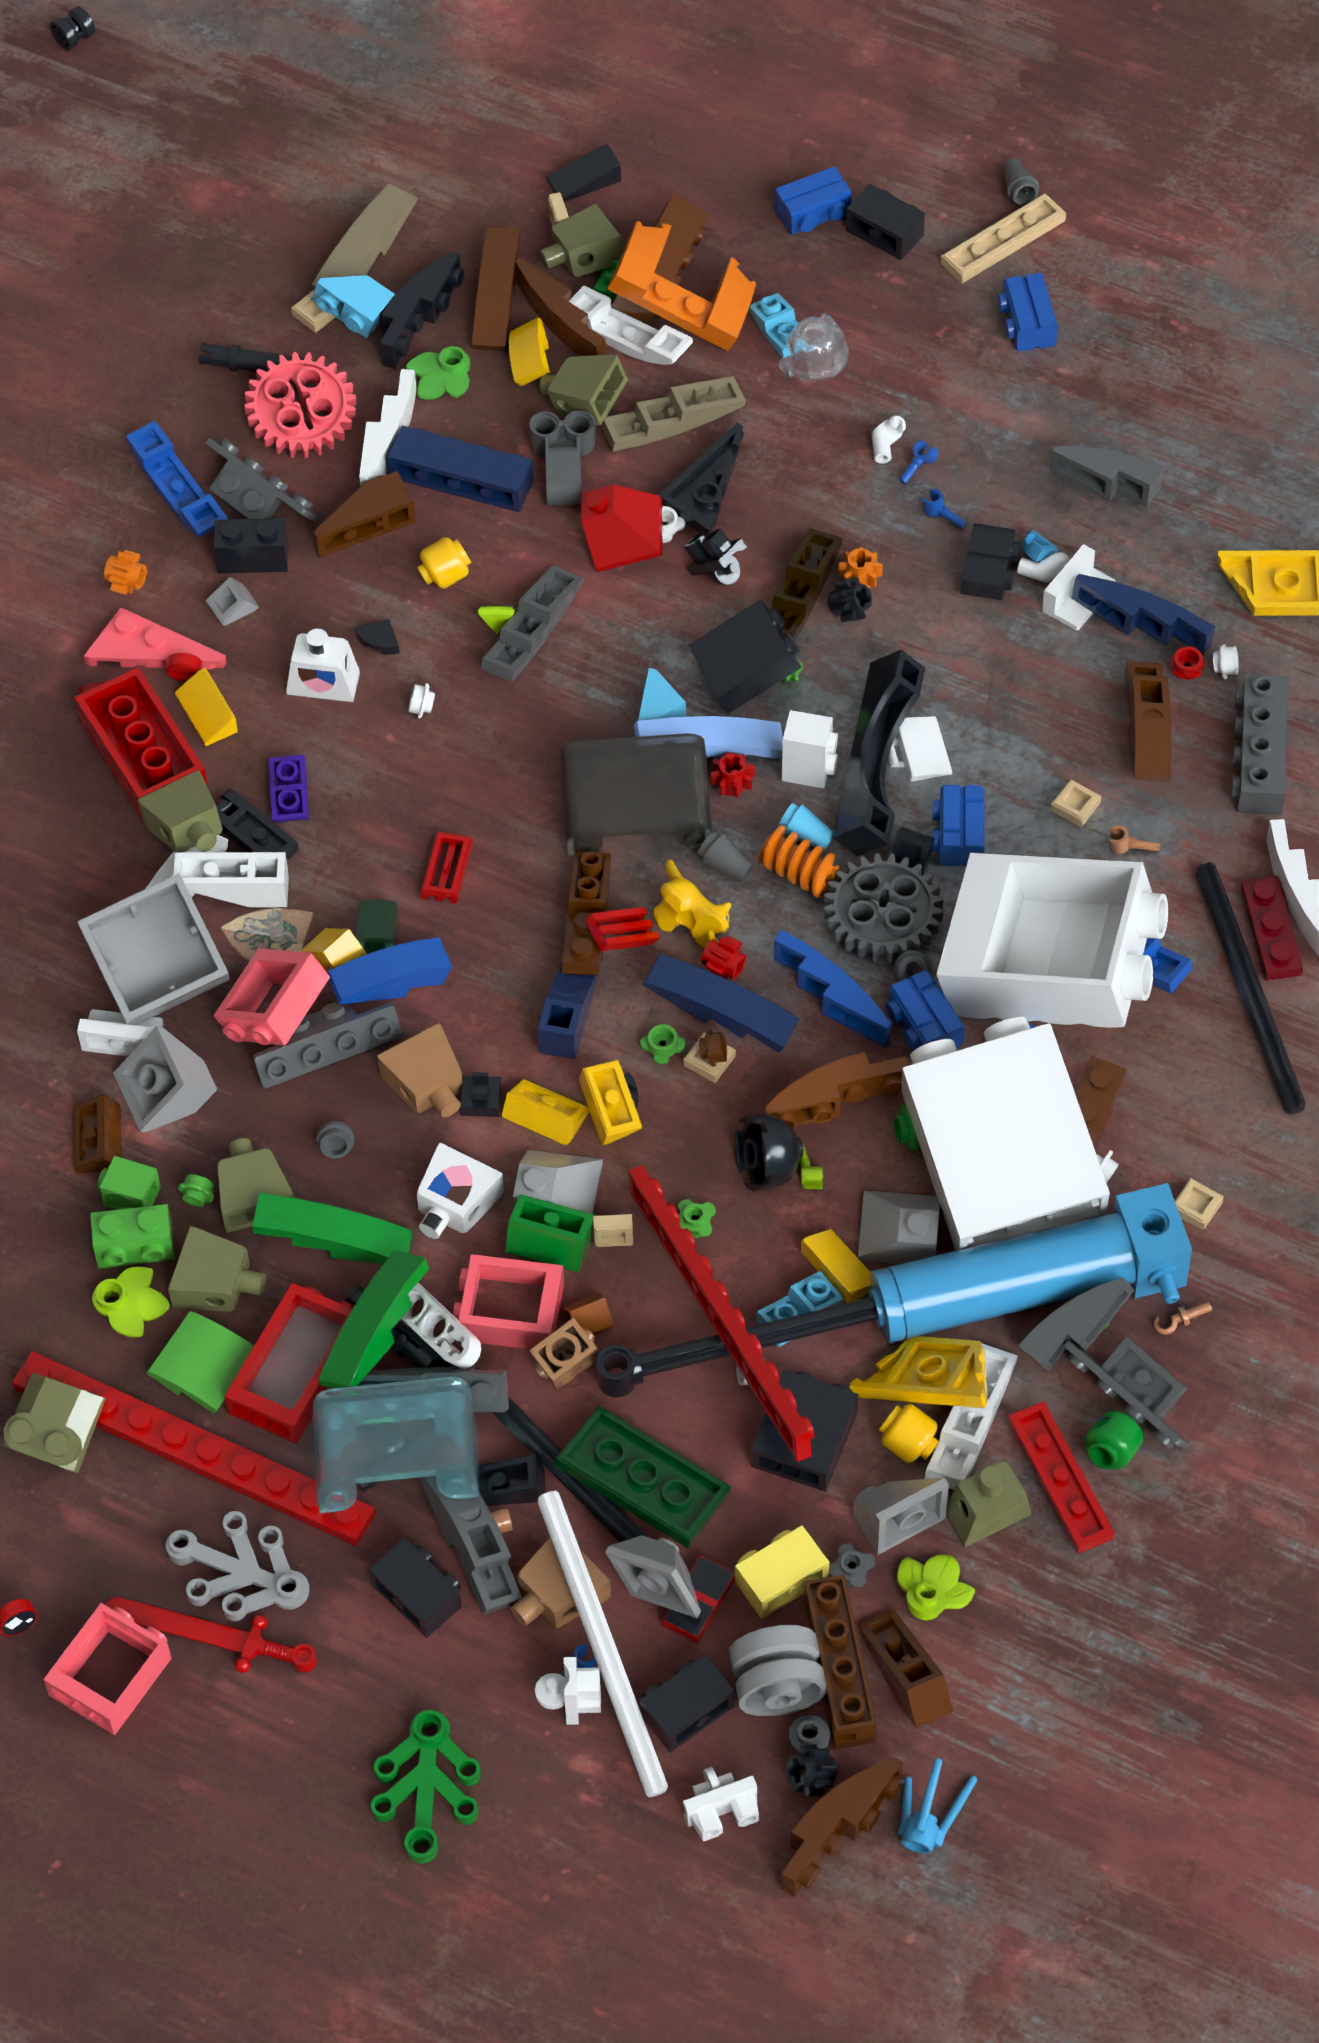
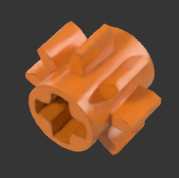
[839,547,883,588]
[104,550,147,595]

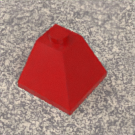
[581,484,663,572]

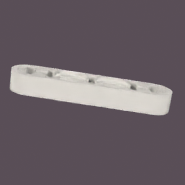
[401,1283,481,1369]

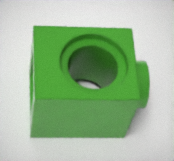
[98,1156,161,1210]

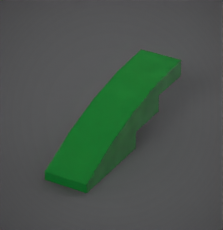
[253,1193,413,1264]
[318,1251,429,1392]

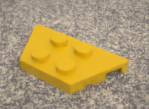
[1217,550,1319,616]
[849,1336,987,1408]

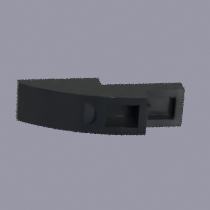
[380,252,464,369]

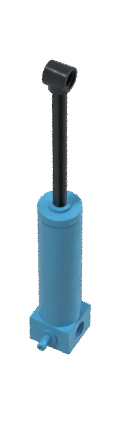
[596,1183,1192,1398]

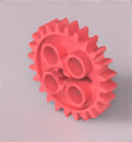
[245,352,356,458]

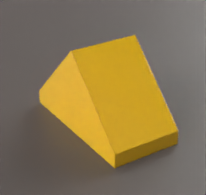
[300,928,367,973]

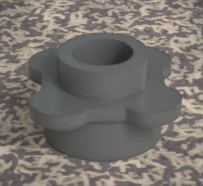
[829,1544,875,1588]

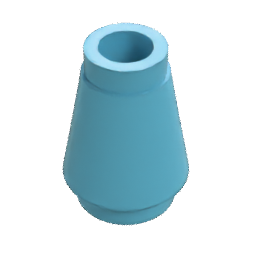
[778,803,834,851]

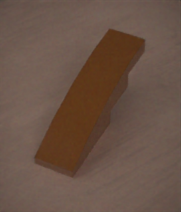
[472,227,521,351]
[515,257,606,356]

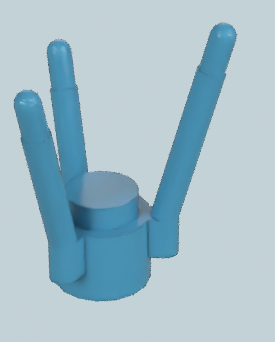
[897,1758,977,1854]

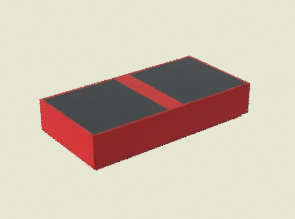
[662,1555,735,1643]

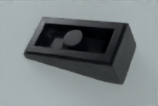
[547,144,621,202]
[462,1454,546,1506]

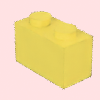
[735,1525,829,1619]

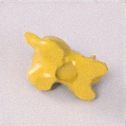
[653,859,731,949]

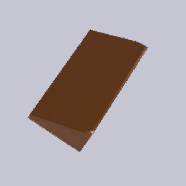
[74,1094,121,1173]

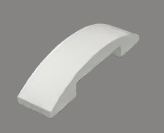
[569,286,693,365]

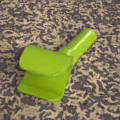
[799,1144,823,1189]

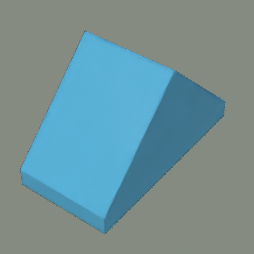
[638,668,686,721]

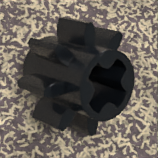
[828,578,872,623]
[786,1744,837,1797]

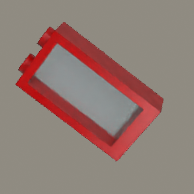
[224,1283,354,1444]

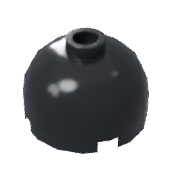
[734,1114,803,1192]

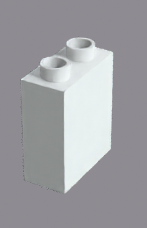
[902,1017,1110,1250]

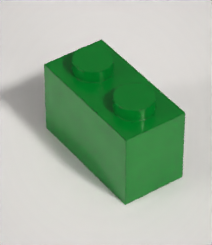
[505,1194,594,1272]

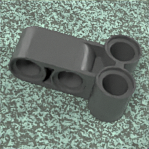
[529,410,596,506]

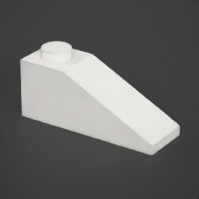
[173,852,289,907]

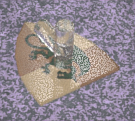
[221,908,314,961]

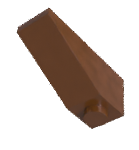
[314,471,416,558]
[858,1609,953,1728]

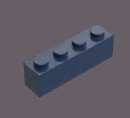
[388,426,534,513]

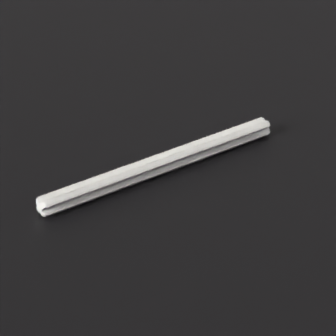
[538,1491,668,1797]

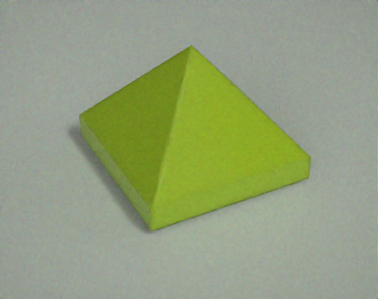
[478,605,516,634]

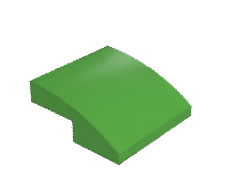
[146,1311,254,1414]

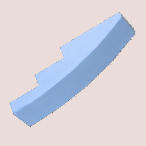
[634,716,783,765]

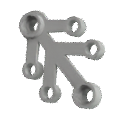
[166,1511,310,1621]

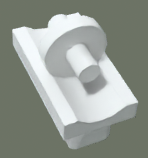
[535,1657,601,1725]
[683,1767,759,1841]

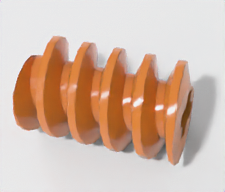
[758,825,840,899]

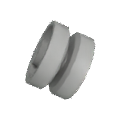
[729,1625,827,1716]

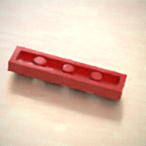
[1008,1401,1115,1554]

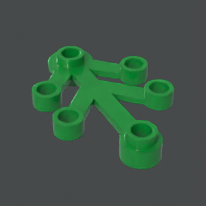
[371,1710,481,1864]

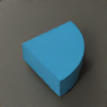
[1022,530,1058,562]

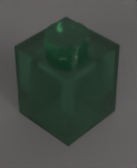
[356,899,399,954]

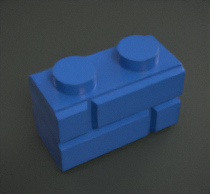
[774,166,852,235]
[997,273,1058,352]
[932,785,984,866]
[886,970,965,1052]

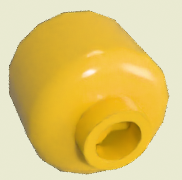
[417,537,472,589]
[878,1404,939,1463]

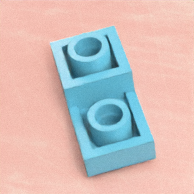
[749,293,813,360]
[755,1271,844,1348]

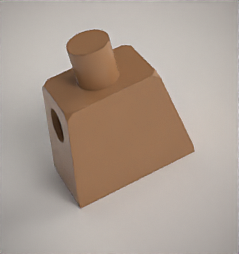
[377,1023,463,1117]
[510,1537,611,1628]

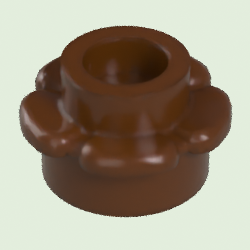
[699,1029,728,1067]

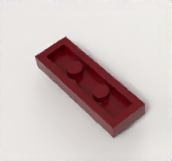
[1241,876,1303,981]

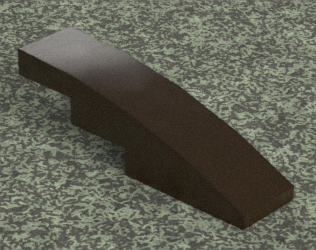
[770,528,843,641]

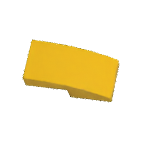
[509,317,550,386]

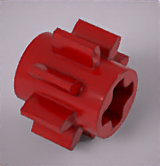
[710,752,755,798]
[701,935,747,980]

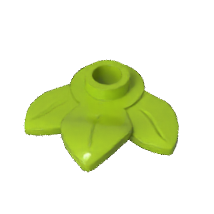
[92,1267,170,1338]
[897,1554,975,1620]

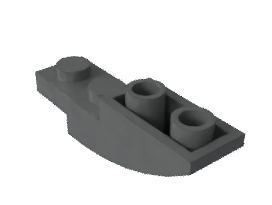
[349,1367,509,1415]
[419,1463,522,1616]

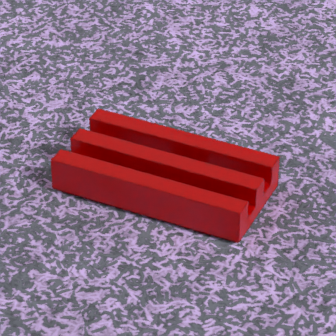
[421,832,473,904]
[585,907,660,951]

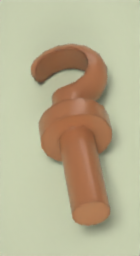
[1153,1302,1212,1335]

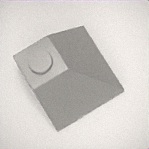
[113,1026,217,1132]
[513,1150,603,1214]
[858,1190,940,1264]
[853,1477,949,1555]
[605,1535,701,1618]

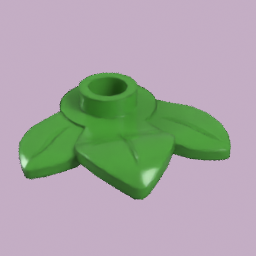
[406,346,470,400]

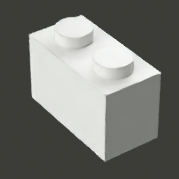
[782,710,838,788]

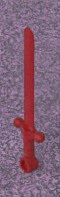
[105,1597,317,1673]

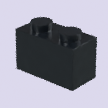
[846,184,925,260]
[214,518,289,574]
[369,1538,462,1638]
[640,1654,735,1753]

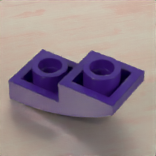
[268,755,309,823]

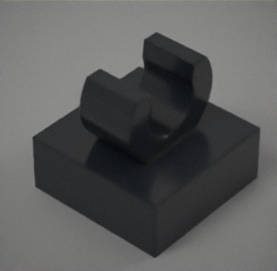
[891,826,935,876]
[460,1072,501,1117]

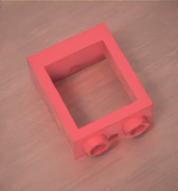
[213,948,330,1046]
[453,1254,564,1349]
[43,1603,172,1736]

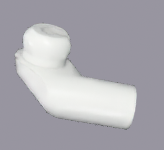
[872,415,906,464]
[1017,552,1070,583]

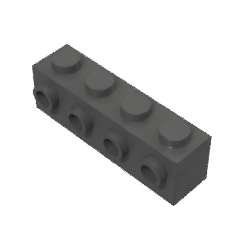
[1231,673,1289,815]

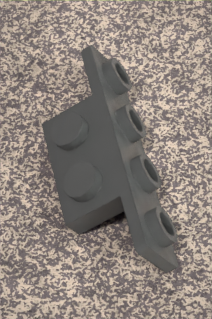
[205,437,320,522]
[253,1002,402,1088]
[1063,1337,1191,1450]

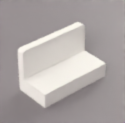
[1042,544,1116,630]
[77,1009,164,1056]

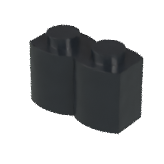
[961,523,1021,600]

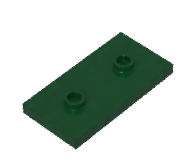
[554,1405,731,1548]

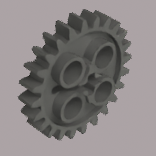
[824,853,944,963]

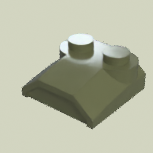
[3,1373,106,1473]

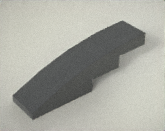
[481,565,584,682]

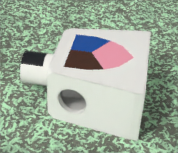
[286,629,360,702]
[417,1143,504,1239]

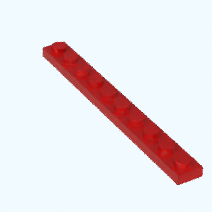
[628,1165,814,1462]
[12,1351,376,1547]

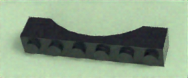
[832,649,925,856]

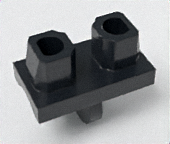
[684,529,747,585]

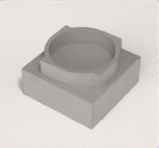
[77,873,230,1025]

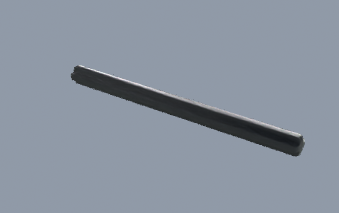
[1196,862,1306,1115]
[434,1342,648,1542]

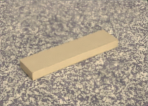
[941,193,1066,284]

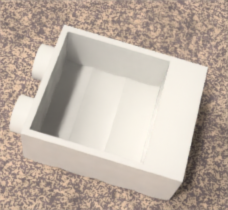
[936,853,1168,1028]

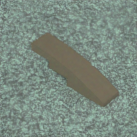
[312,184,418,288]
[601,376,746,452]

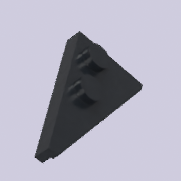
[658,422,744,536]

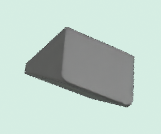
[205,577,259,626]

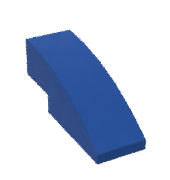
[327,937,452,1004]

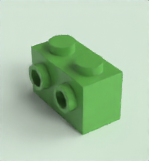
[91,1204,175,1269]

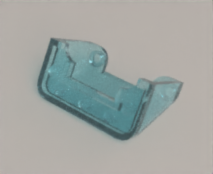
[313,1377,479,1513]

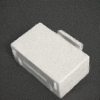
[888,716,952,782]

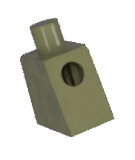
[540,204,623,277]
[540,355,628,426]
[137,770,223,853]
[218,1138,294,1233]
[168,1226,266,1312]
[946,1461,1031,1547]

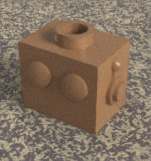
[529,1318,599,1390]

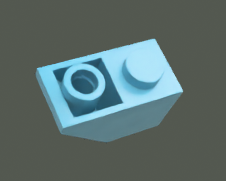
[312,275,395,339]

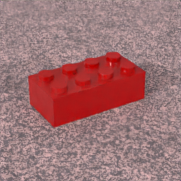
[74,667,208,822]

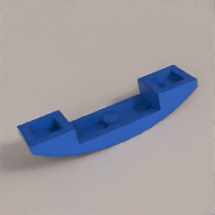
[125,421,228,538]

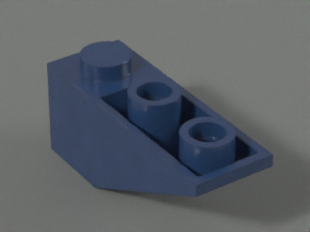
[537,963,601,1060]

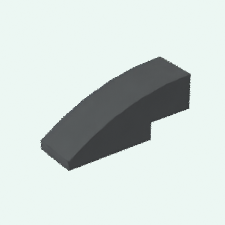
[1050,445,1164,507]
[1018,1278,1135,1372]

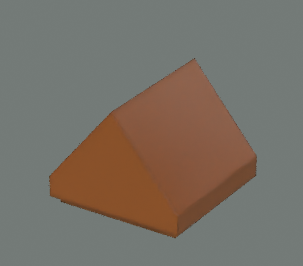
[563,1293,614,1335]

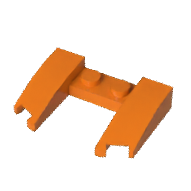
[607,221,756,351]

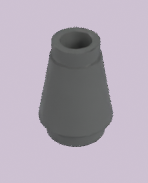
[1003,158,1039,205]
[698,831,754,882]

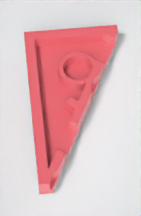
[84,608,227,669]

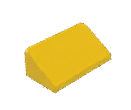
[175,668,238,747]
[579,1060,642,1145]
[502,1079,589,1145]
[801,1229,871,1303]

